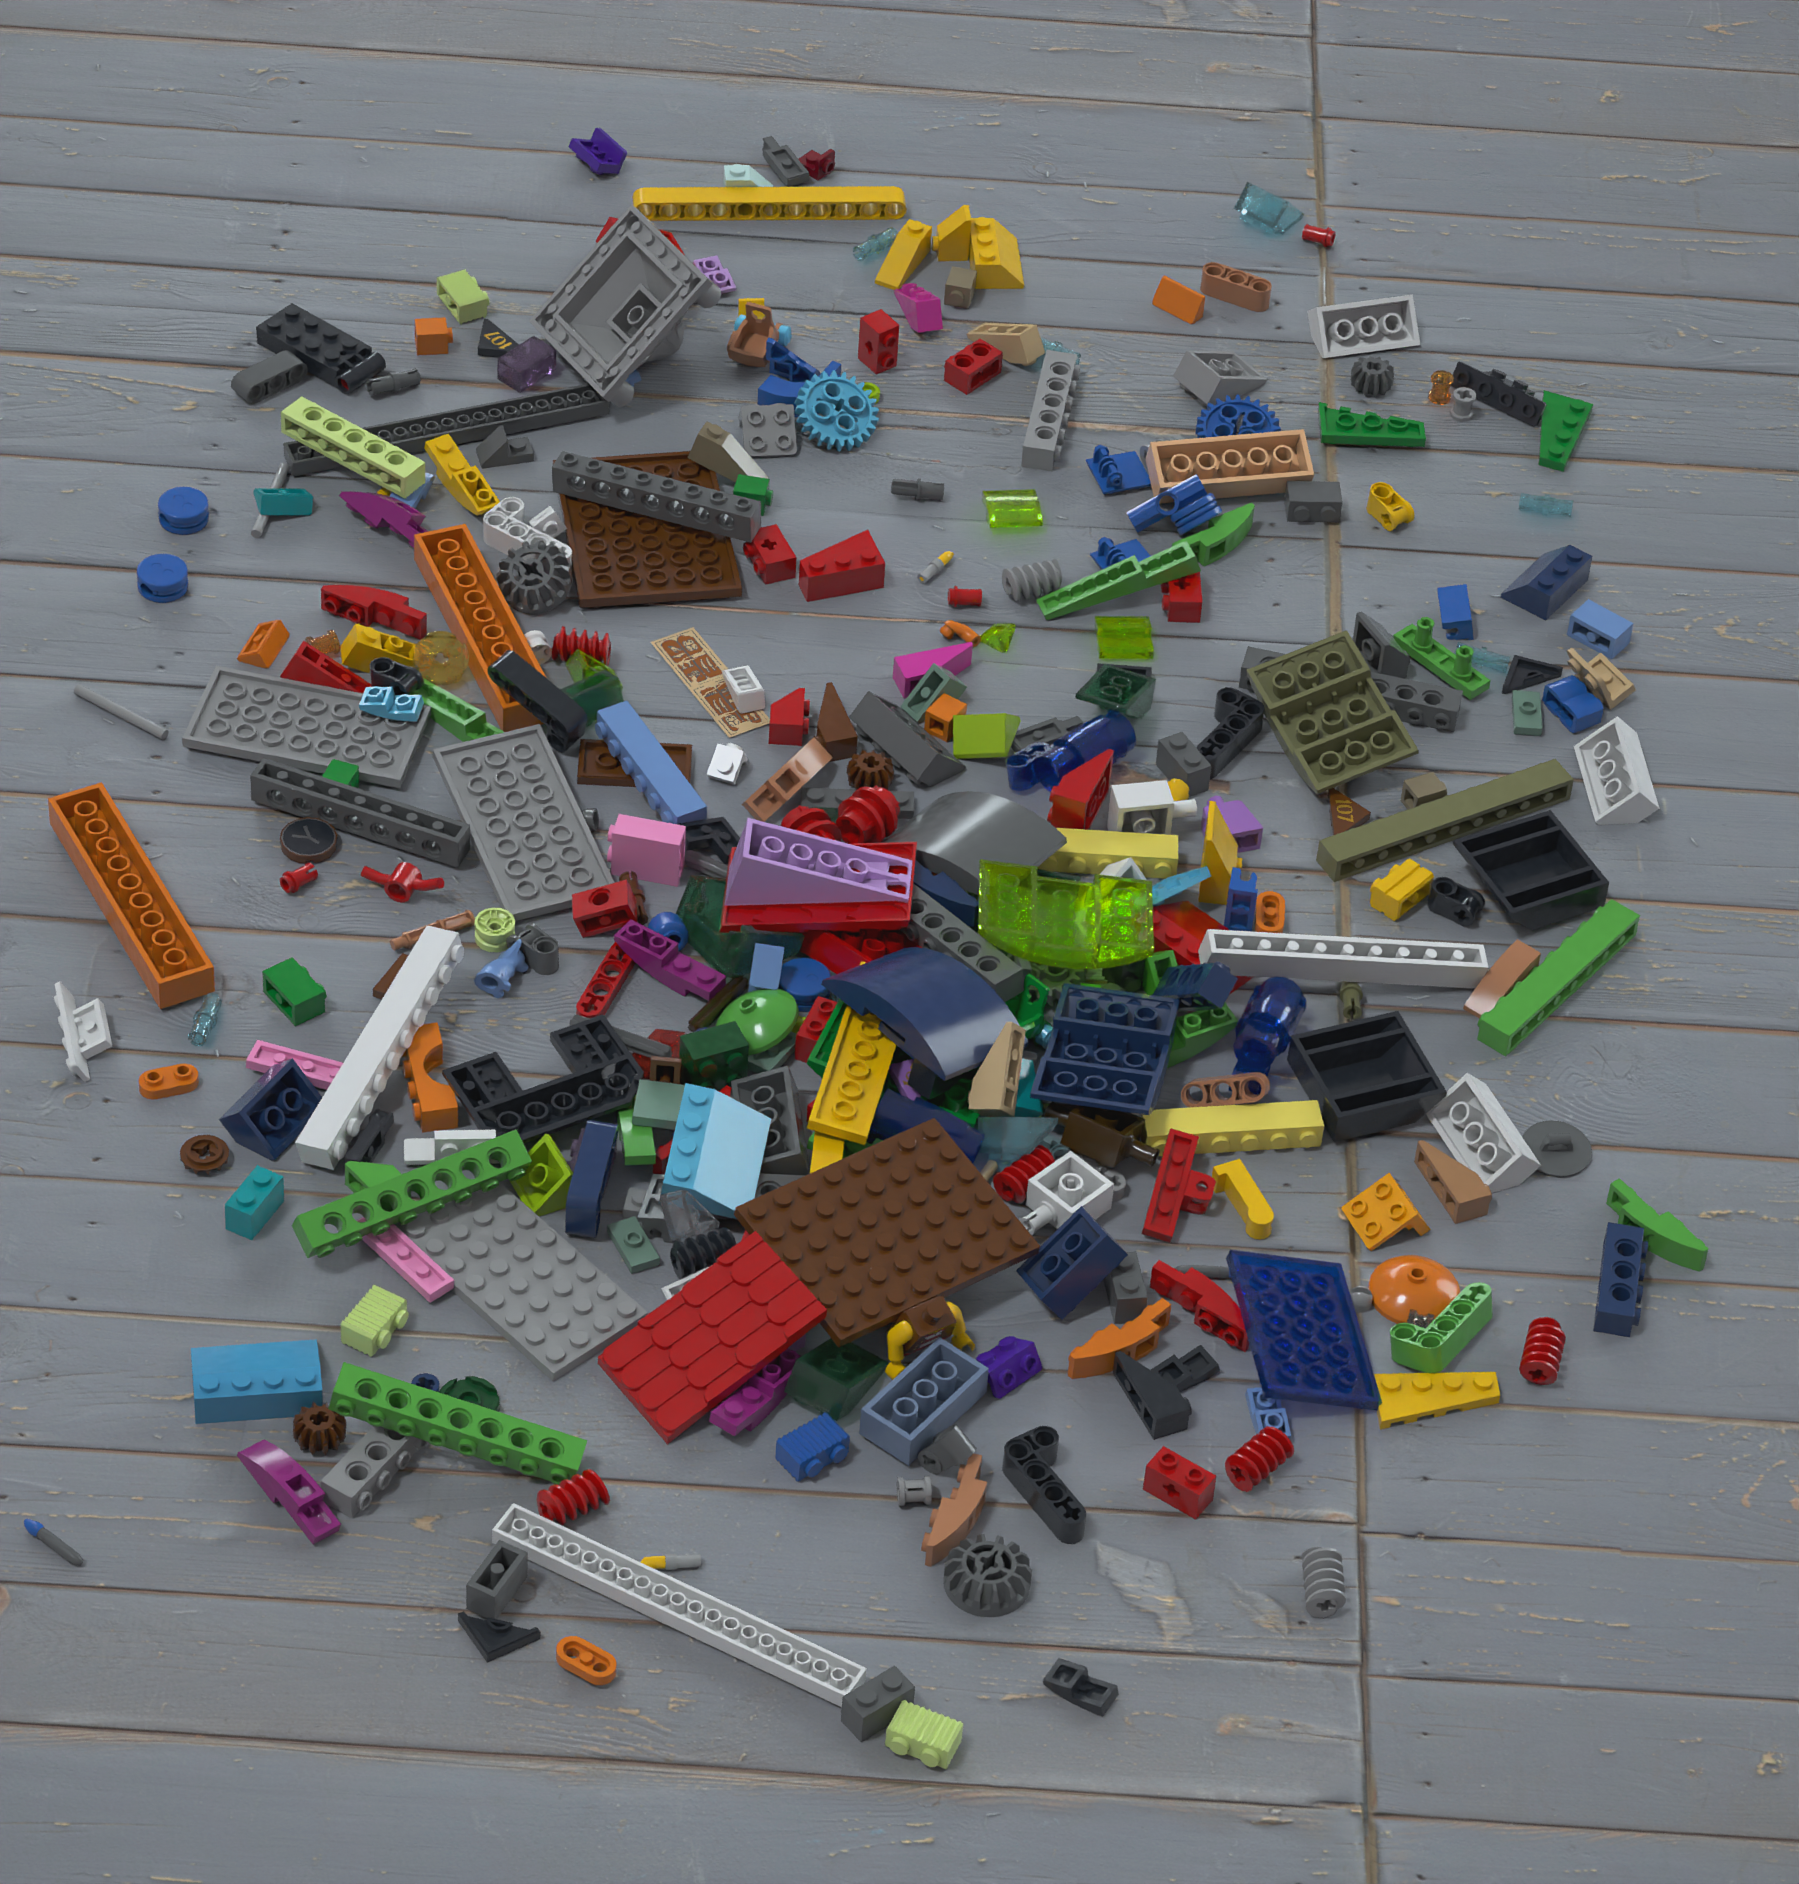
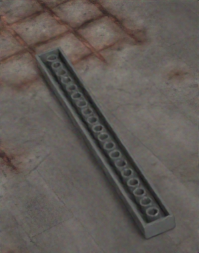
[283,384,610,476]

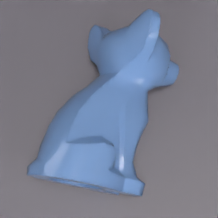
[474,938,528,998]

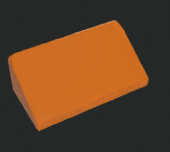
[1152,275,1205,324]
[237,620,289,668]

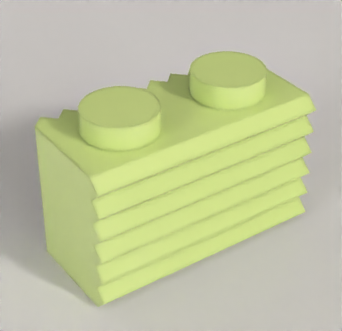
[437,269,489,325]
[341,1285,409,1357]
[885,1700,963,1769]

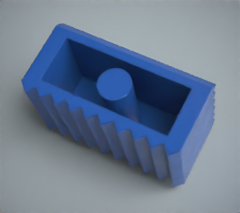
[775,1412,850,1481]

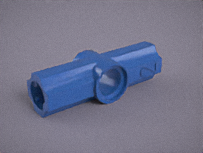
[1126,474,1207,533]

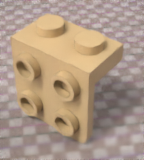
[1567,648,1636,710]

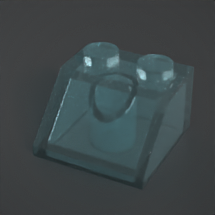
[1233,182,1304,235]
[978,1117,1058,1160]

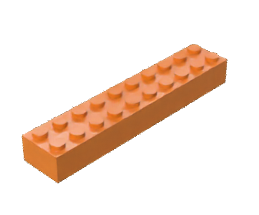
[414,524,546,732]
[48,782,215,1009]

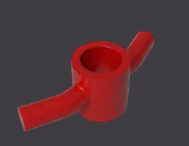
[361,862,444,903]

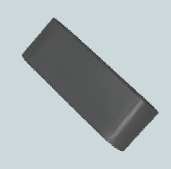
[231,350,308,404]

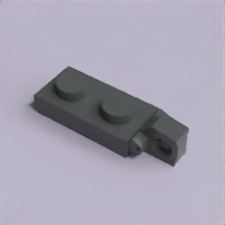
[762,136,809,187]
[1011,716,1083,759]

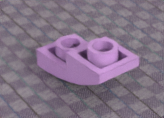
[693,255,736,294]

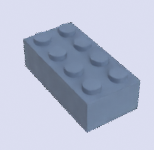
[859,1337,989,1466]

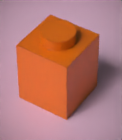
[415,317,453,355]
[924,693,967,742]

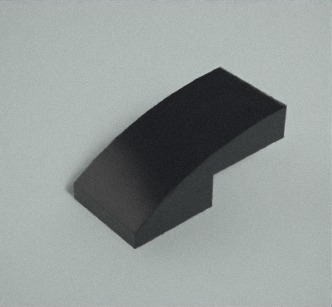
[1151,1345,1220,1392]
[1043,1658,1119,1717]

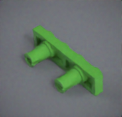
[1393,617,1491,700]

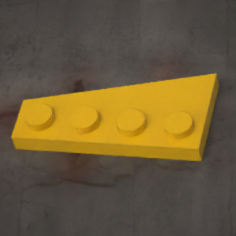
[1372,1372,1500,1430]

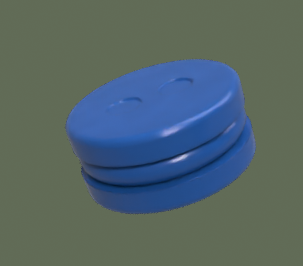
[158,487,209,535]
[1170,493,1222,535]
[137,554,188,603]
[778,958,831,1012]

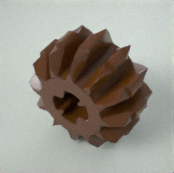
[846,750,894,790]
[293,1401,346,1456]

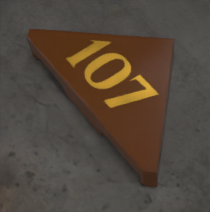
[1328,788,1371,835]

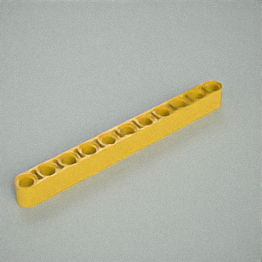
[632,186,907,221]

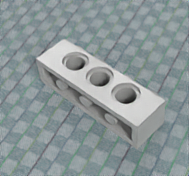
[320,1407,428,1519]

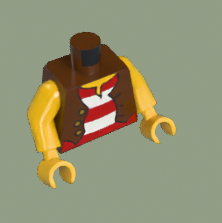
[885,1296,975,1380]

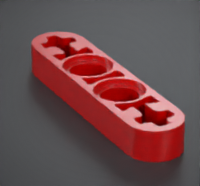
[576,942,636,1019]

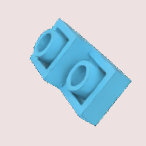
[359,686,424,722]

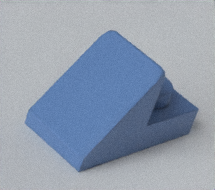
[748,943,784,992]

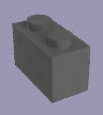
[1284,481,1343,523]
[1156,732,1211,797]
[1103,1251,1148,1324]
[466,1540,528,1619]
[841,1665,915,1742]

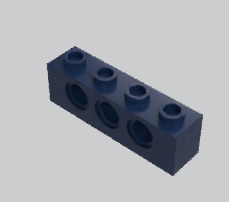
[1152,961,1238,1012]
[1593,1222,1648,1337]

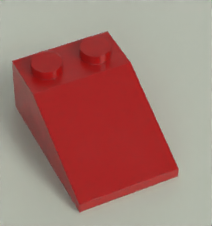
[1047,749,1114,830]

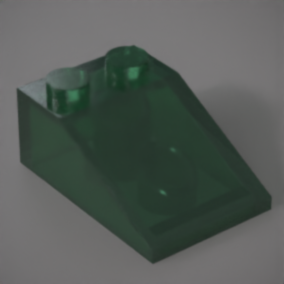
[1075,664,1156,719]
[784,1338,889,1421]

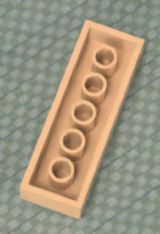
[1145,429,1314,504]

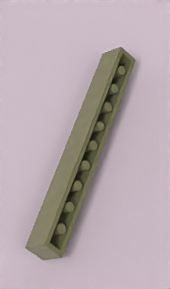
[1316,759,1574,882]

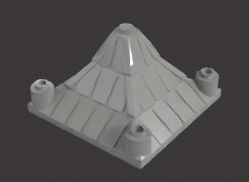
[529,204,721,407]

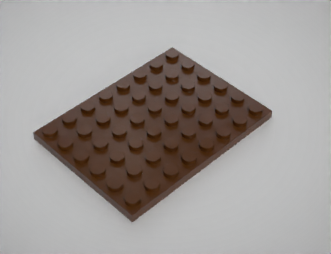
[553,451,742,608]
[734,1118,1040,1347]

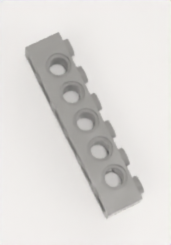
[1021,350,1081,471]

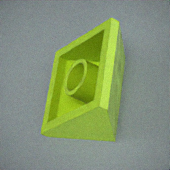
[953,713,1021,759]
[510,1134,573,1217]

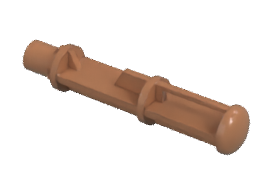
[390,910,475,951]

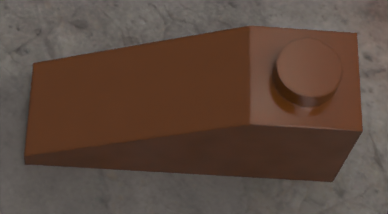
[814,682,858,762]

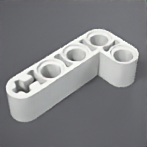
[483,497,572,575]

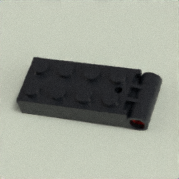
[256,303,386,394]

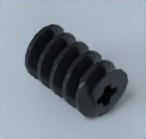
[670,1227,736,1280]

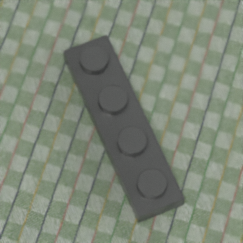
[801,787,914,819]

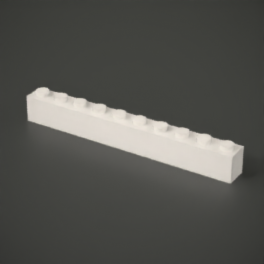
[295,926,464,1170]
[1198,929,1489,988]

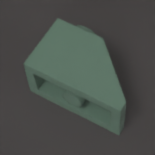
[900,663,967,723]

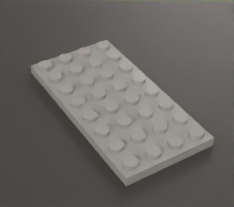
[182,666,431,788]
[433,724,615,921]
[398,1182,648,1381]

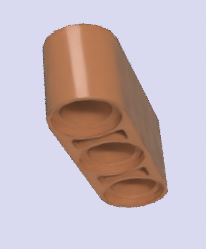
[1200,262,1272,312]
[1181,1072,1270,1108]

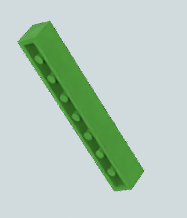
[1477,899,1640,1057]

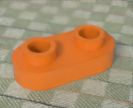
[1255,891,1285,933]
[139,1063,199,1099]
[556,1636,617,1685]

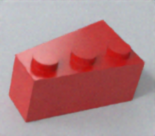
[798,529,886,602]

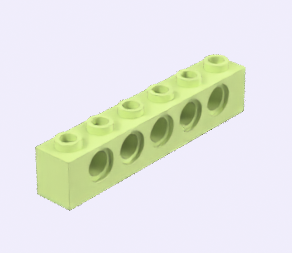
[281,396,425,499]

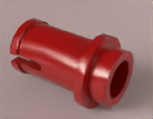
[1302,224,1336,247]
[948,586,982,607]
[280,863,318,893]

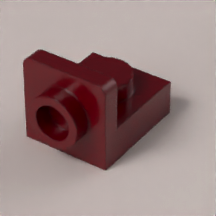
[799,149,835,181]

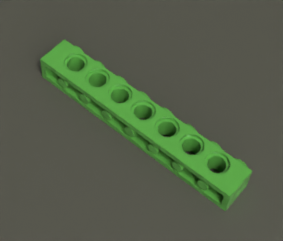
[292,1130,532,1258]
[328,1362,588,1485]

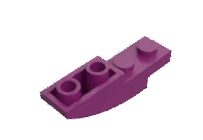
[339,491,428,548]
[614,920,726,1001]
[709,1348,809,1436]
[237,1440,341,1544]

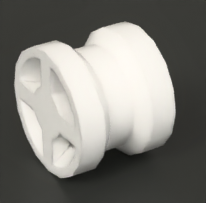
[524,630,552,665]

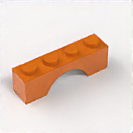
[402,1022,458,1133]

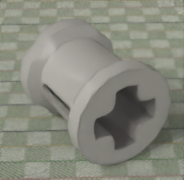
[1450,387,1476,422]
[896,1476,932,1506]

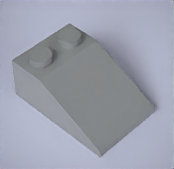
[1173,350,1267,406]

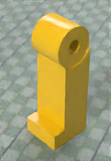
[1212,1159,1274,1240]

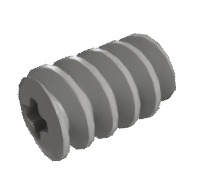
[1002,559,1062,601]
[1301,1547,1346,1619]

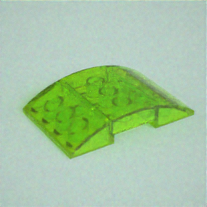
[978,859,1154,969]

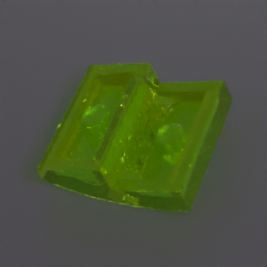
[982,489,1043,528]
[1095,616,1154,659]

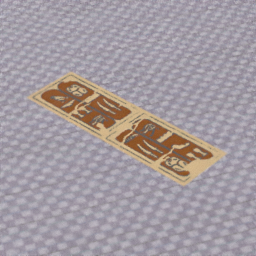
[650,627,770,738]

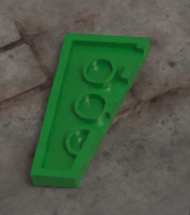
[1538,390,1593,472]
[1318,402,1426,447]

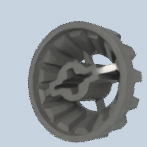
[496,540,572,614]
[943,1534,1032,1617]

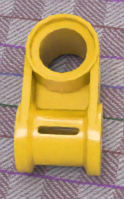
[1366,482,1414,531]

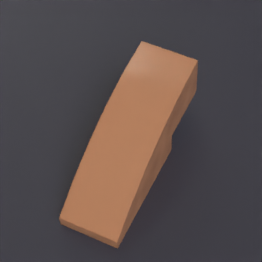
[1463,939,1541,1019]

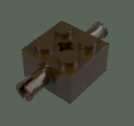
[1044,1101,1160,1167]

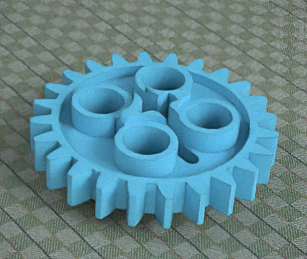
[794,370,879,452]

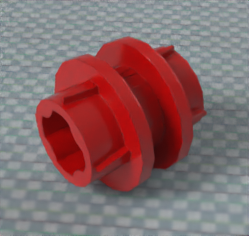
[836,785,900,844]
[780,805,842,842]

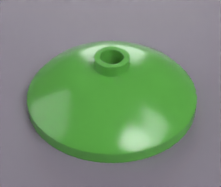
[716,988,799,1055]

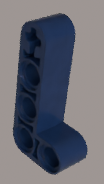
[565,1120,619,1238]

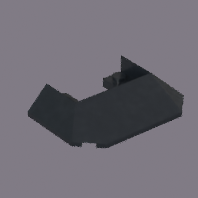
[442,1014,644,1144]

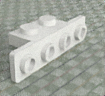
[54,981,112,1082]
[404,1130,526,1165]

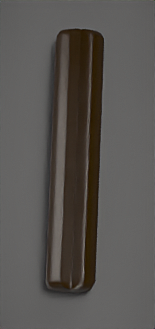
[688,974,748,1032]

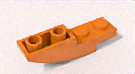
[1068,1298,1172,1379]

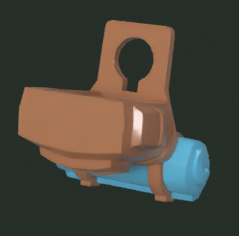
[727,302,792,367]

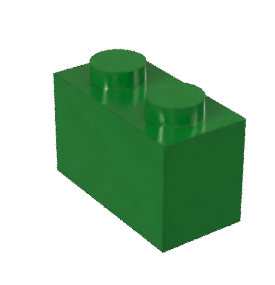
[262,957,327,1027]

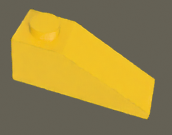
[875,219,932,290]

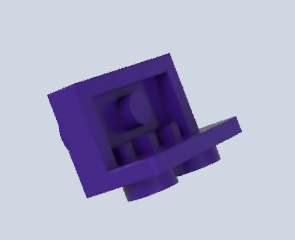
[568,128,627,175]
[976,1336,1042,1399]

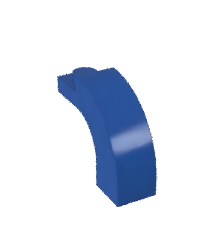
[757,361,841,417]

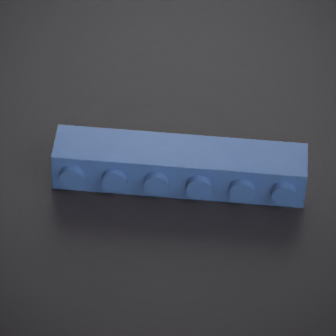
[595,700,707,824]

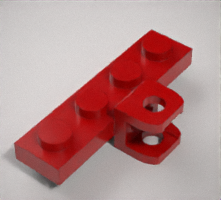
[1141,1128,1216,1242]

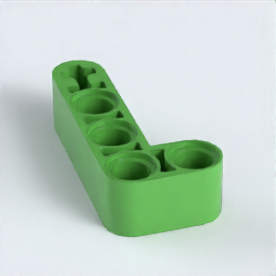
[1390,1282,1493,1373]

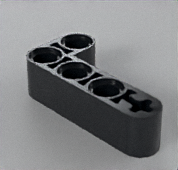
[487,650,587,753]
[1196,687,1265,780]
[1002,1426,1086,1544]

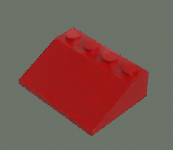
[1131,900,1254,995]
[787,929,922,974]

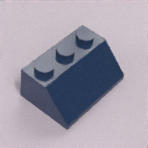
[1500,545,1593,621]
[219,1058,322,1161]
[1016,1206,1128,1320]

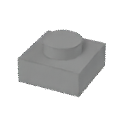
[623,1187,647,1220]

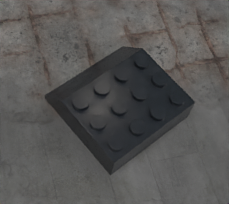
[1453,810,1609,930]
[1287,1011,1447,1142]

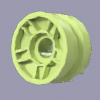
[475,908,515,952]

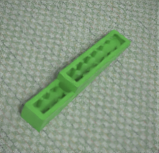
[1036,540,1201,620]
[410,678,504,742]

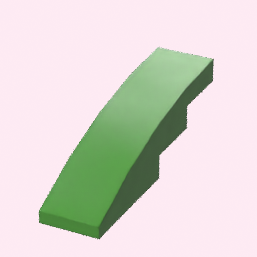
[616,1094,656,1165]

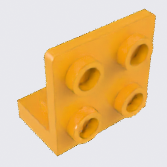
[1341,1173,1431,1251]

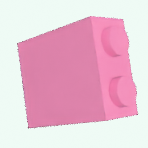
[607,814,686,887]

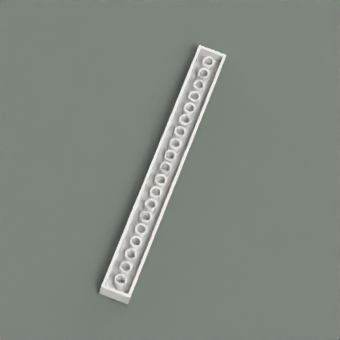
[492,1503,867,1707]

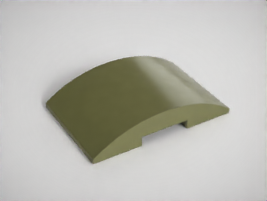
[1247,630,1419,794]

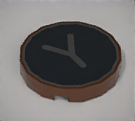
[280,817,337,864]

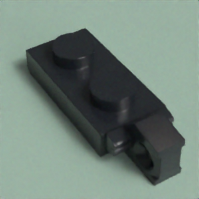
[344,1109,394,1166]

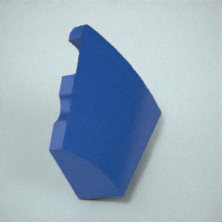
[766,337,820,382]

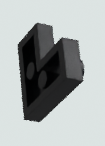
[677,817,740,864]

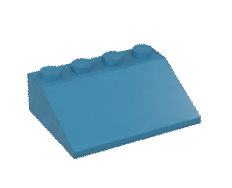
[191,1339,323,1424]

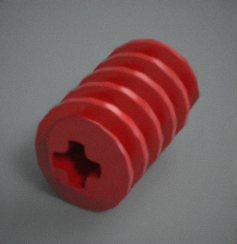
[552,626,611,668]
[993,1145,1055,1203]
[1519,1317,1566,1385]
[1225,1426,1295,1492]
[536,1469,610,1525]

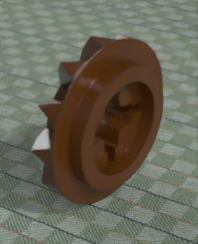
[180,1135,229,1175]

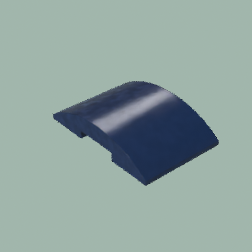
[822,947,1028,1081]
[1030,983,1180,1115]

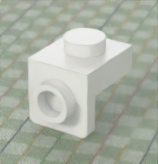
[529,506,567,538]
[707,743,748,785]

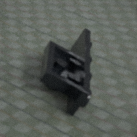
[1449,362,1547,426]

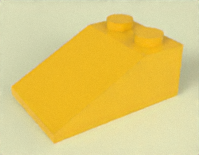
[1198,801,1242,905]

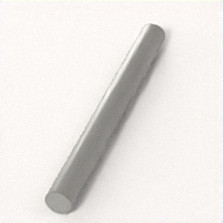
[251,463,290,538]
[74,684,169,740]

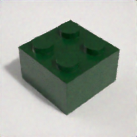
[679,1021,749,1091]

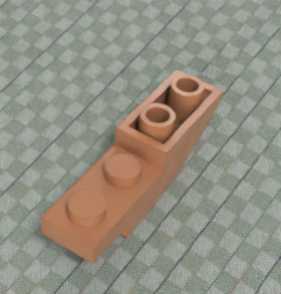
[742,737,833,822]
[921,1453,987,1567]

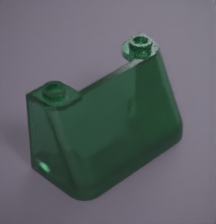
[676,875,805,978]

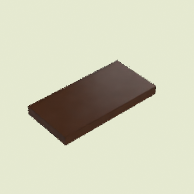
[577,739,692,787]

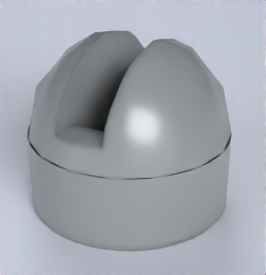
[1347,1285,1373,1313]

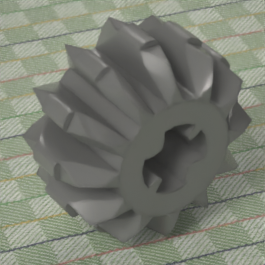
[1350,355,1394,397]

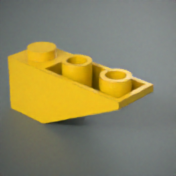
[340,623,431,673]

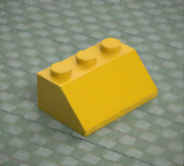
[969,217,1024,289]

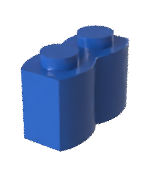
[1542,675,1604,733]

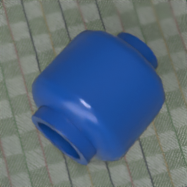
[648,912,689,952]

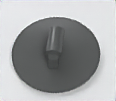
[1522,1120,1592,1177]

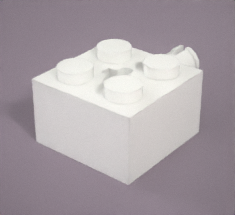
[1107,780,1197,835]
[1020,1151,1114,1235]

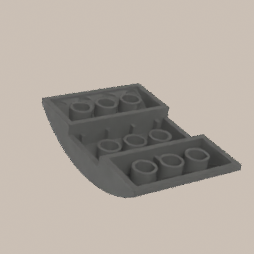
[881,791,1067,900]

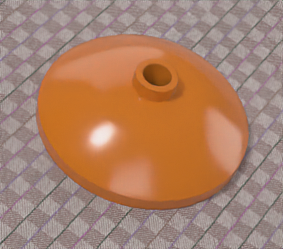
[1368,1255,1460,1328]

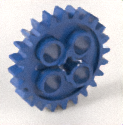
[1195,395,1281,438]

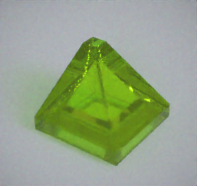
[980,623,1016,653]

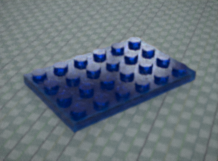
[1226,1250,1382,1411]

